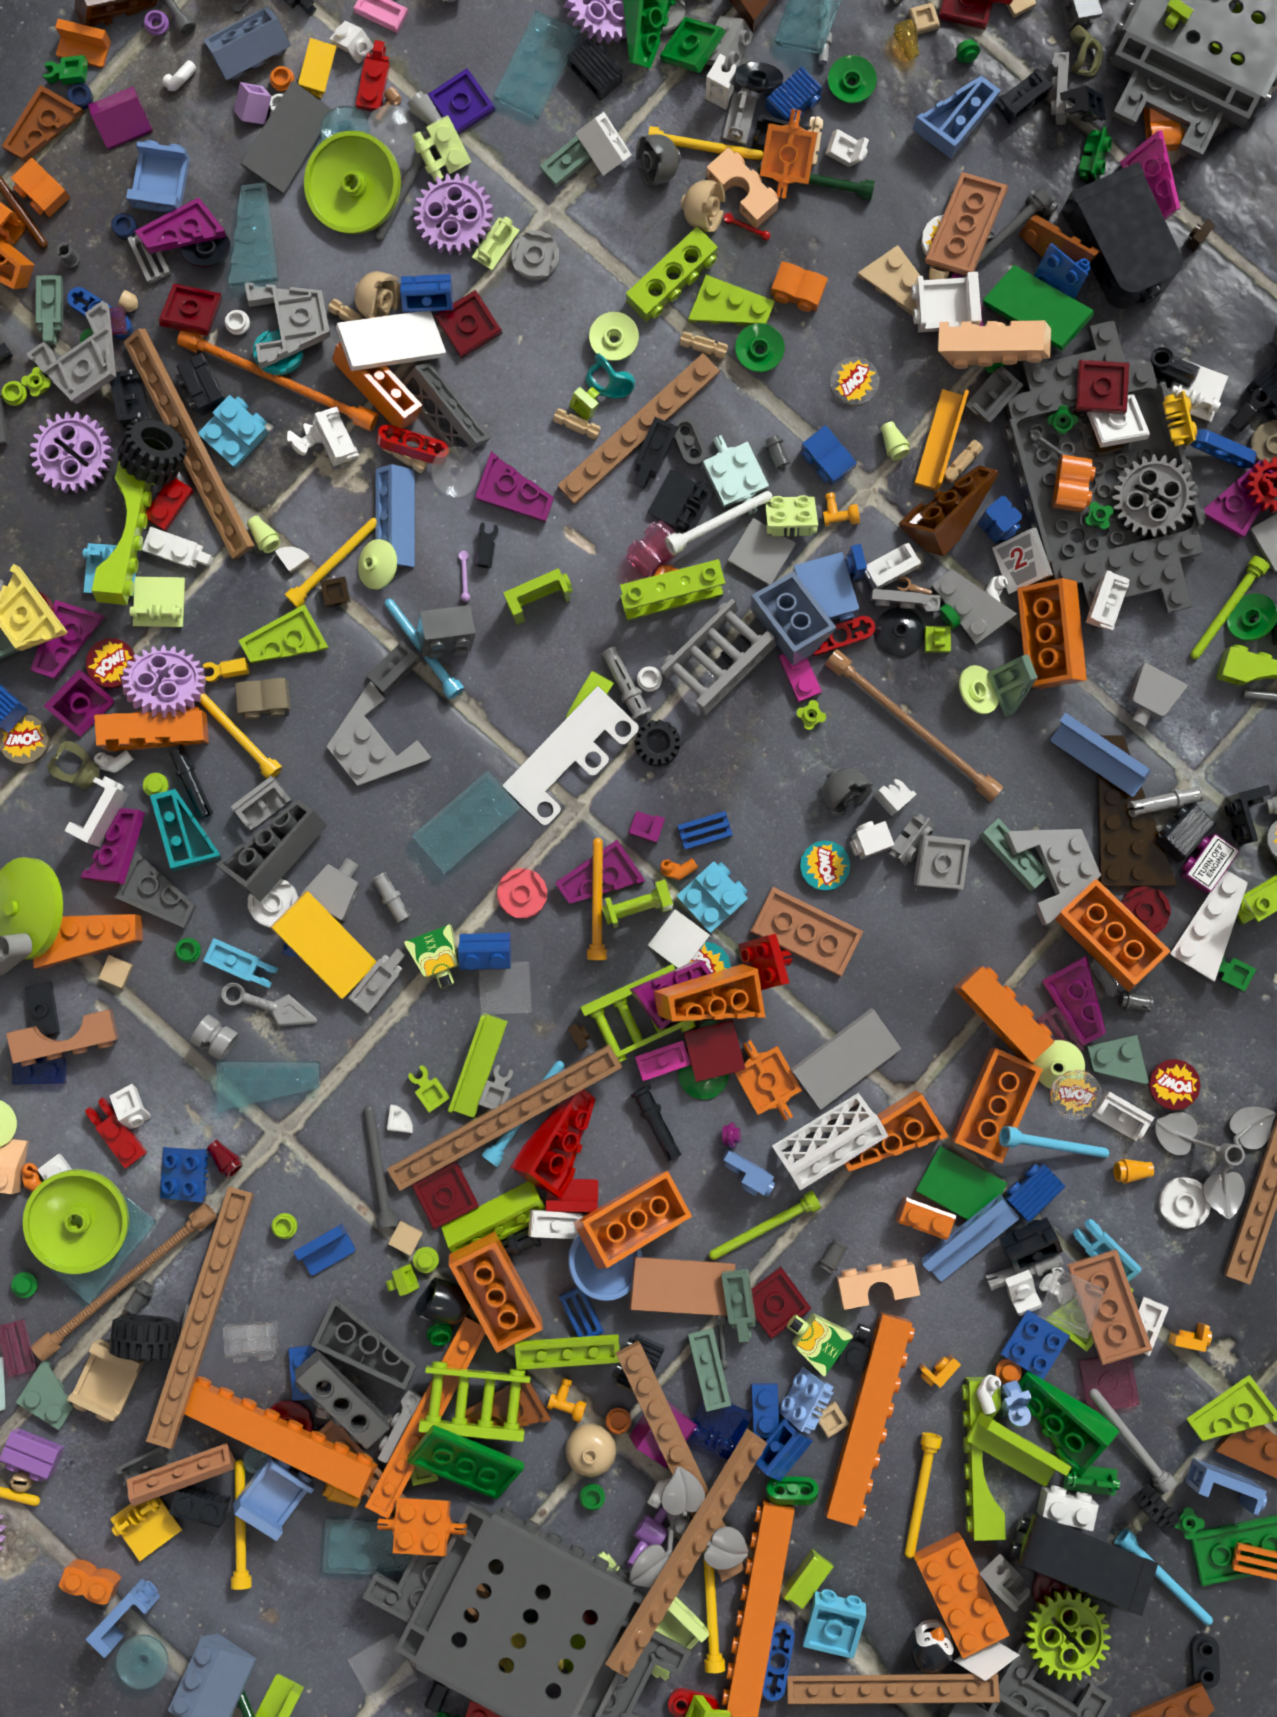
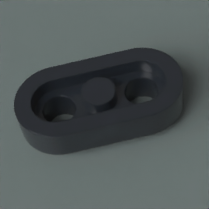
[1190,1632,1220,1689]

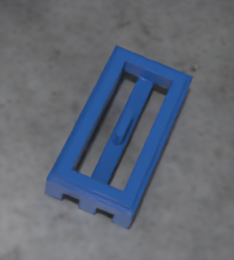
[677,811,733,850]
[559,1288,604,1337]

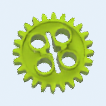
[1024,1590,1111,1681]

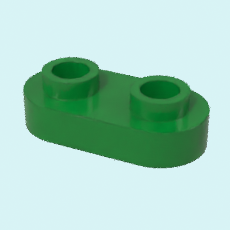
[766,1477,819,1505]

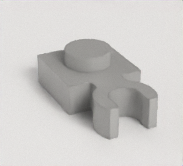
[479,1065,514,1109]

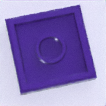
[428,68,495,135]

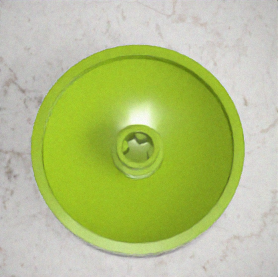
[304,130,401,235]
[0,857,63,960]
[23,1169,129,1274]

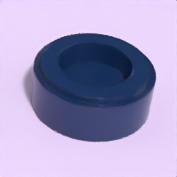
[67,83,94,110]
[111,213,138,240]

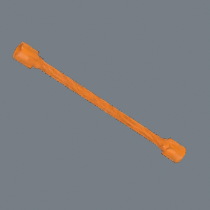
[177,331,379,432]

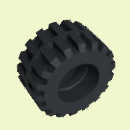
[117,418,187,485]
[109,1315,178,1361]

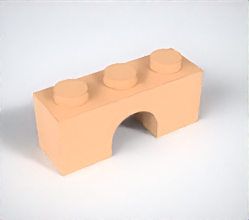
[706,147,779,228]
[836,1259,920,1310]

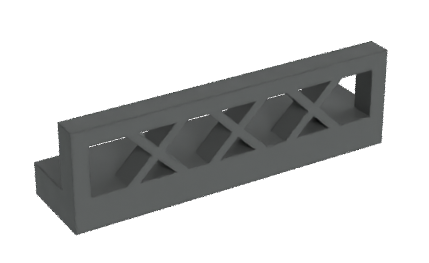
[402,362,490,462]

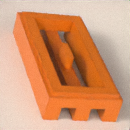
[1231,1542,1277,1580]

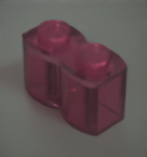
[627,520,675,578]

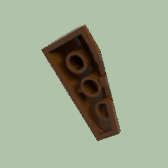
[898,465,999,556]

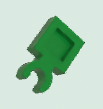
[43,55,88,85]
[1218,957,1257,993]

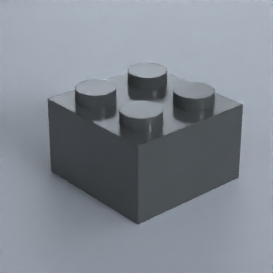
[416,605,476,659]

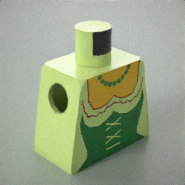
[404,924,459,988]
[787,1313,853,1377]

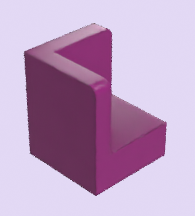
[628,811,665,844]

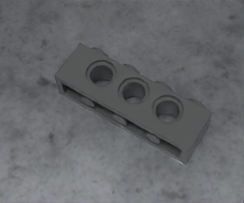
[295,1350,390,1449]

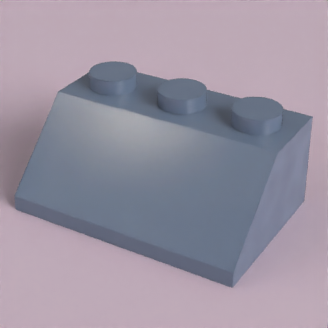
[203,6,291,80]
[751,571,836,666]
[168,1633,257,1717]

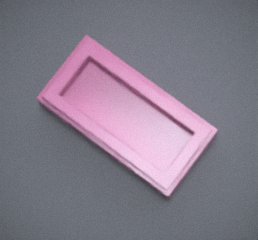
[353,0,408,33]

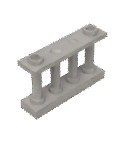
[661,599,777,715]

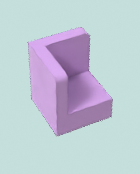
[234,82,271,124]

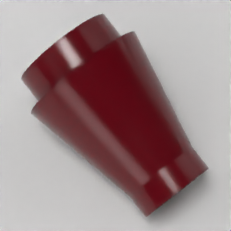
[206,1140,243,1178]

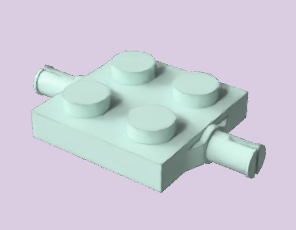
[702,435,769,515]

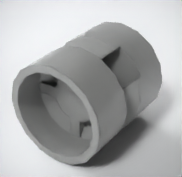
[190,1014,239,1061]

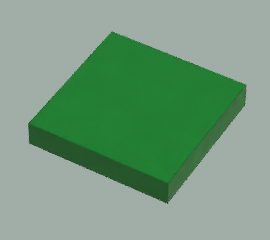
[659,17,725,73]

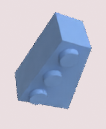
[912,76,1001,159]

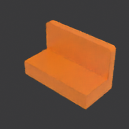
[55,19,111,69]

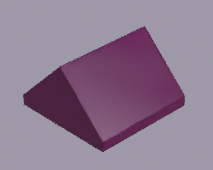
[88,86,153,150]
[44,670,115,737]
[629,1400,697,1468]

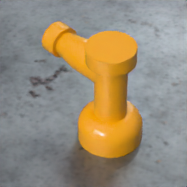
[823,492,860,527]
[547,1378,587,1423]

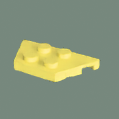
[0,564,67,651]

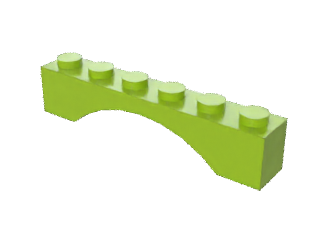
[91,461,155,605]
[1216,645,1277,686]
[961,1377,1006,1541]

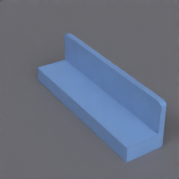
[376,464,415,568]
[1051,712,1151,797]
[921,1194,1019,1281]

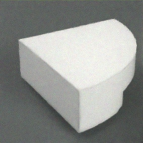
[275,547,311,573]
[387,1104,413,1133]

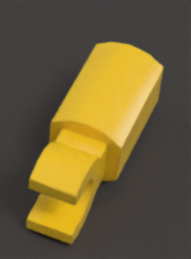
[203,657,249,682]

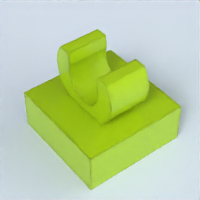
[1164,0,1194,30]
[569,387,600,421]
[924,626,951,653]
[385,1263,420,1296]

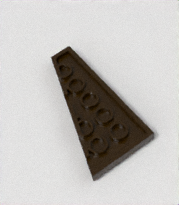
[1097,735,1177,886]

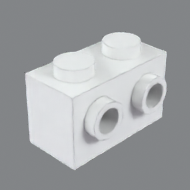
[850,821,895,860]
[1036,1486,1099,1531]

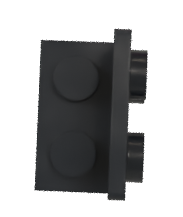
[1224,785,1271,846]

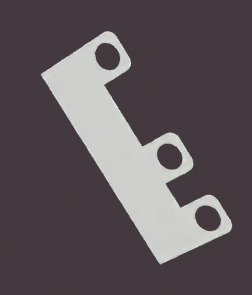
[502,686,639,825]

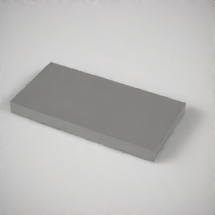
[791,1008,901,1110]

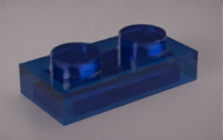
[12,1058,66,1085]

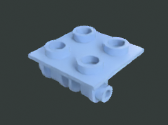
[779,1366,834,1434]

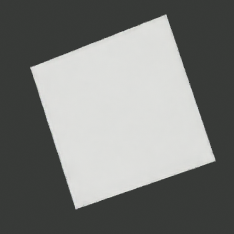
[648,909,710,968]
[954,1642,1019,1681]

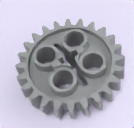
[1113,454,1197,538]

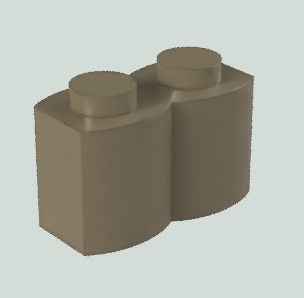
[235,678,291,719]

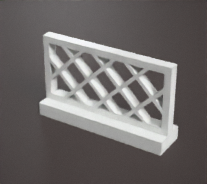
[772,1093,888,1190]

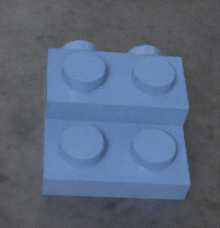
[722,1148,775,1197]

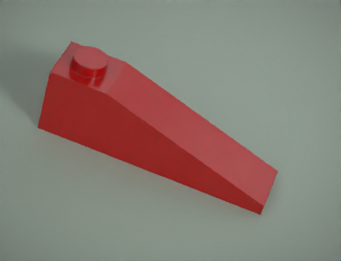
[510,1089,596,1199]

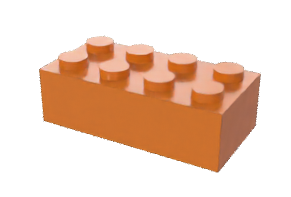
[1017,578,1087,689]
[1055,879,1171,992]
[953,966,1055,1063]
[950,1048,1043,1164]
[573,1171,692,1269]
[449,1231,543,1353]
[913,1532,1010,1659]

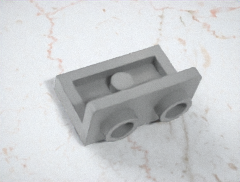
[706,15,753,72]

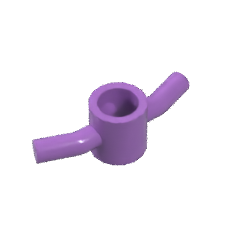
[626,1506,668,1569]

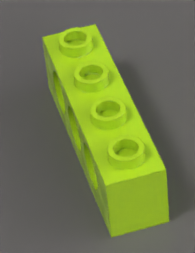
[626,226,718,322]

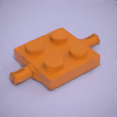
[760,109,818,198]
[735,1040,802,1121]
[377,1498,467,1556]

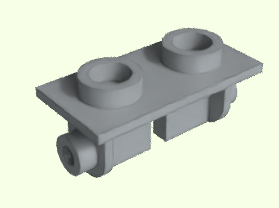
[722,88,757,144]
[889,813,935,867]

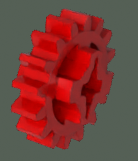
[1245,457,1277,513]

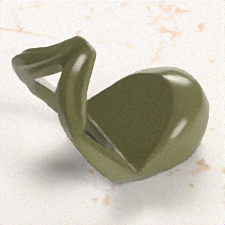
[1070,25,1103,77]
[47,741,100,789]

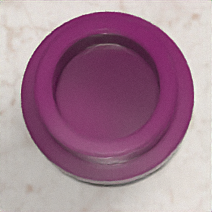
[722,1123,741,1148]

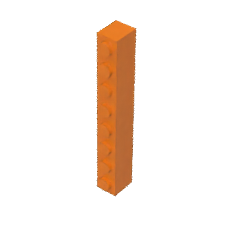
[824,1311,915,1527]
[185,1376,378,1498]
[721,1499,795,1717]

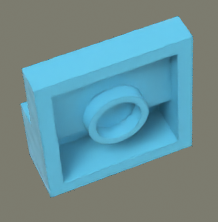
[198,395,269,469]
[676,861,748,933]
[803,1589,866,1659]

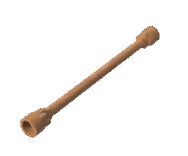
[825,649,1003,802]
[31,1203,217,1361]

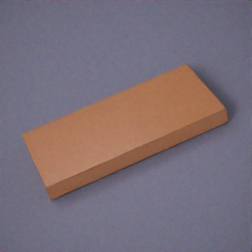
[925,172,1008,276]
[750,887,864,977]
[1067,1249,1152,1365]
[629,1256,735,1316]

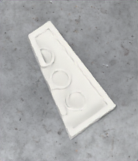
[1170,870,1248,982]

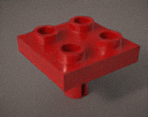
[738,933,792,991]

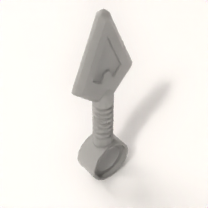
[221,983,317,1026]

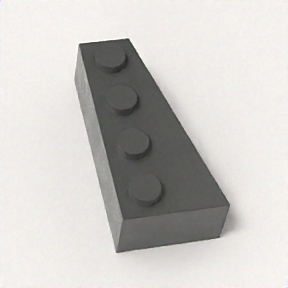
[215,800,327,902]
[311,1297,418,1390]

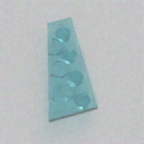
[228,182,279,287]

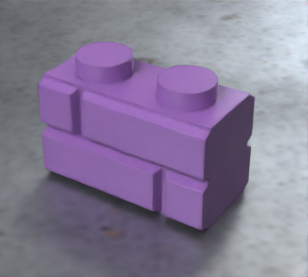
[0,1428,65,1482]

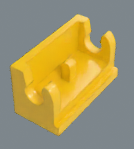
[298,38,336,99]

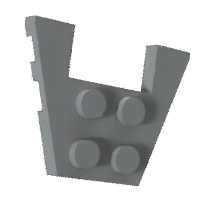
[245,282,330,368]
[27,301,116,404]
[326,682,432,787]
[1004,829,1101,926]

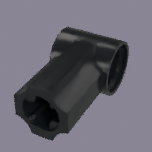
[1150,347,1200,388]

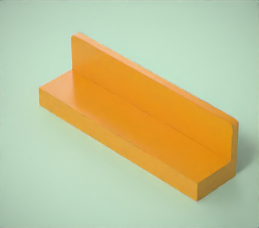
[914,389,969,492]

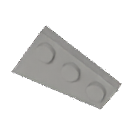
[932,569,1017,644]

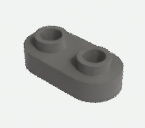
[674,417,707,467]

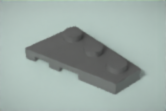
[114,852,196,929]

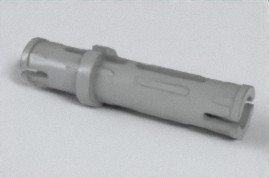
[1127,786,1204,817]
[985,1253,1064,1291]

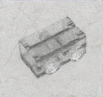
[223,1321,281,1363]

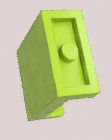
[503,568,573,625]

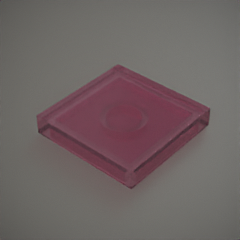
[1078,1357,1140,1412]

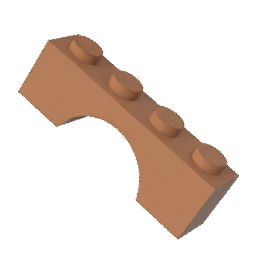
[6,1009,119,1066]

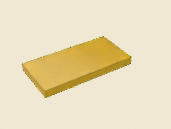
[270,891,377,999]

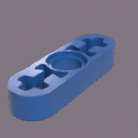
[67,287,133,339]
[1190,429,1257,468]
[762,1621,795,1701]

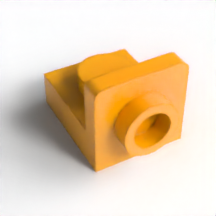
[1168,1322,1212,1352]
[919,1354,961,1388]

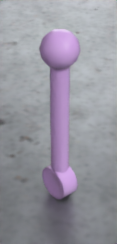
[458,551,470,602]

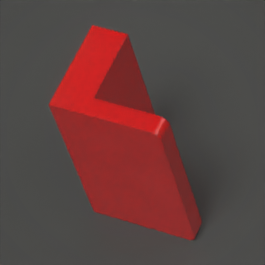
[546,1179,598,1212]

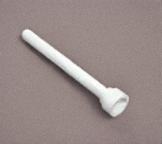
[665,491,772,555]

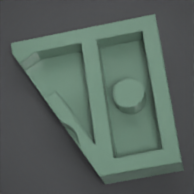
[988,654,1037,717]
[1086,1035,1149,1084]
[16,1360,74,1430]

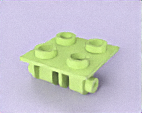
[765,495,818,537]
[130,577,185,627]

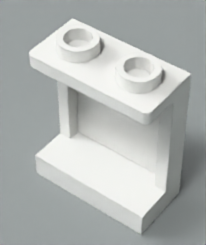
[911,272,982,332]
[65,776,129,847]

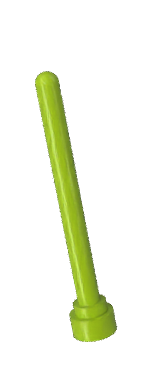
[1190,556,1270,660]
[709,1190,822,1260]

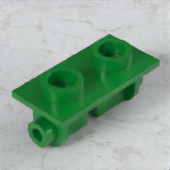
[1078,127,1112,181]
[1063,1466,1120,1496]

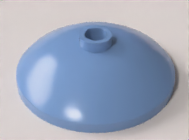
[568,1234,642,1301]

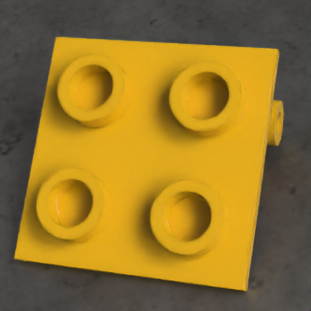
[1163,390,1197,447]
[110,1497,182,1561]

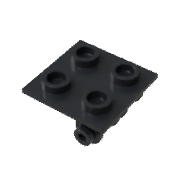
[647,469,714,533]

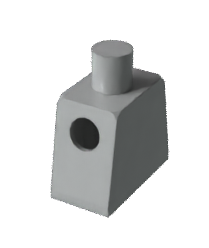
[1127,662,1188,728]
[301,857,361,922]

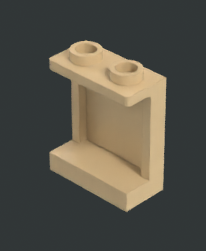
[67,1339,145,1422]

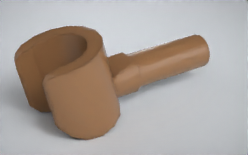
[375,87,402,122]
[897,576,932,595]

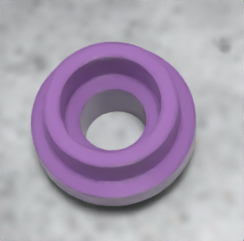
[144,10,169,36]

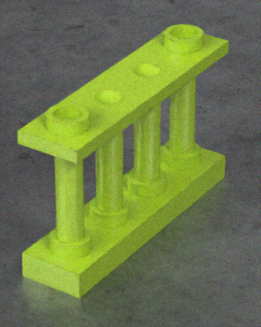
[620,559,725,621]
[1236,874,1277,925]
[602,879,673,929]
[581,964,697,1062]
[419,1361,530,1442]

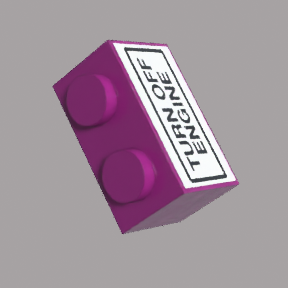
[1180,833,1240,894]

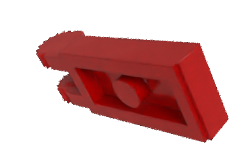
[85,1097,148,1169]

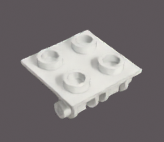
[1170,360,1228,422]

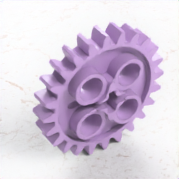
[564,0,627,44]
[413,173,494,255]
[30,412,113,494]
[121,645,206,718]

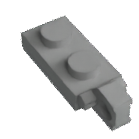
[1051,52,1069,125]
[869,589,940,612]
[348,948,407,1014]
[378,1390,423,1463]

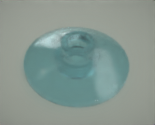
[320,106,370,141]
[116,1635,169,1689]

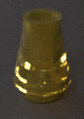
[893,19,920,60]

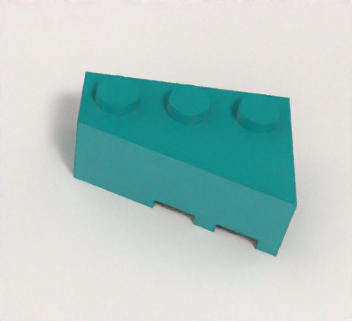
[150,789,222,872]

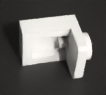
[329,21,374,63]
[825,129,869,167]

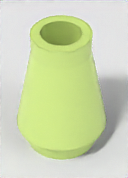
[880,421,910,461]
[247,516,281,553]

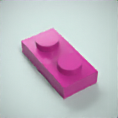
[778,654,822,703]
[635,1040,691,1082]

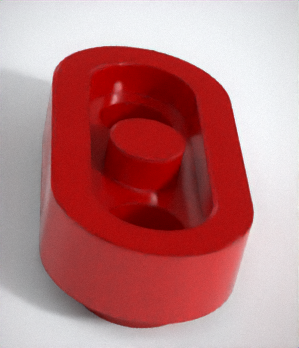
[668,1688,720,1717]

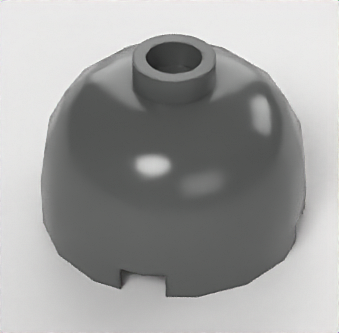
[636,134,681,186]
[822,768,873,816]

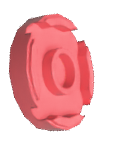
[497,868,548,919]

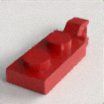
[356,40,390,112]

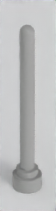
[1089,1389,1177,1494]

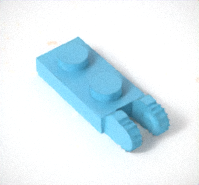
[203,938,278,988]
[1073,1219,1141,1282]

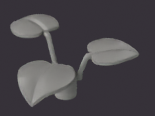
[1155,1107,1276,1219]
[629,1466,749,1588]

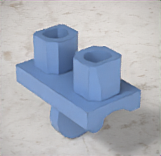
[998,1380,1032,1428]

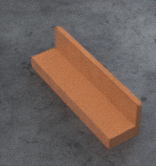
[127,1443,236,1506]

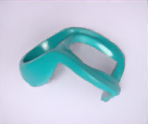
[585,353,636,398]

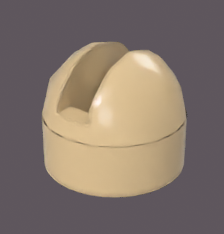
[929,266,950,280]
[118,290,138,312]
[11,1470,34,1492]

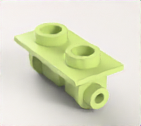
[472,216,520,271]

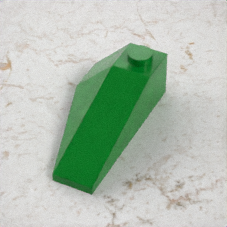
[623,0,676,69]
[1018,1371,1120,1476]

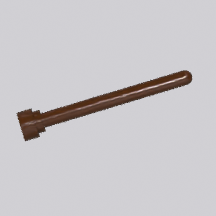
[0,175,48,249]

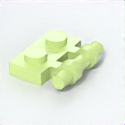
[412,115,471,182]

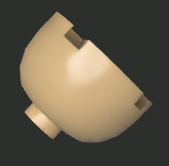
[681,180,725,232]
[355,271,401,319]
[565,1423,617,1478]

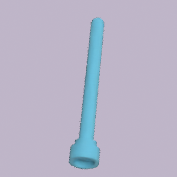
[384,599,465,700]
[482,1061,564,1167]
[999,1126,1109,1158]
[1114,1528,1213,1626]

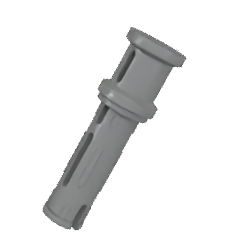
[601,647,652,722]

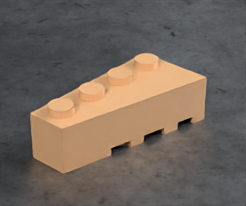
[938,321,1051,369]

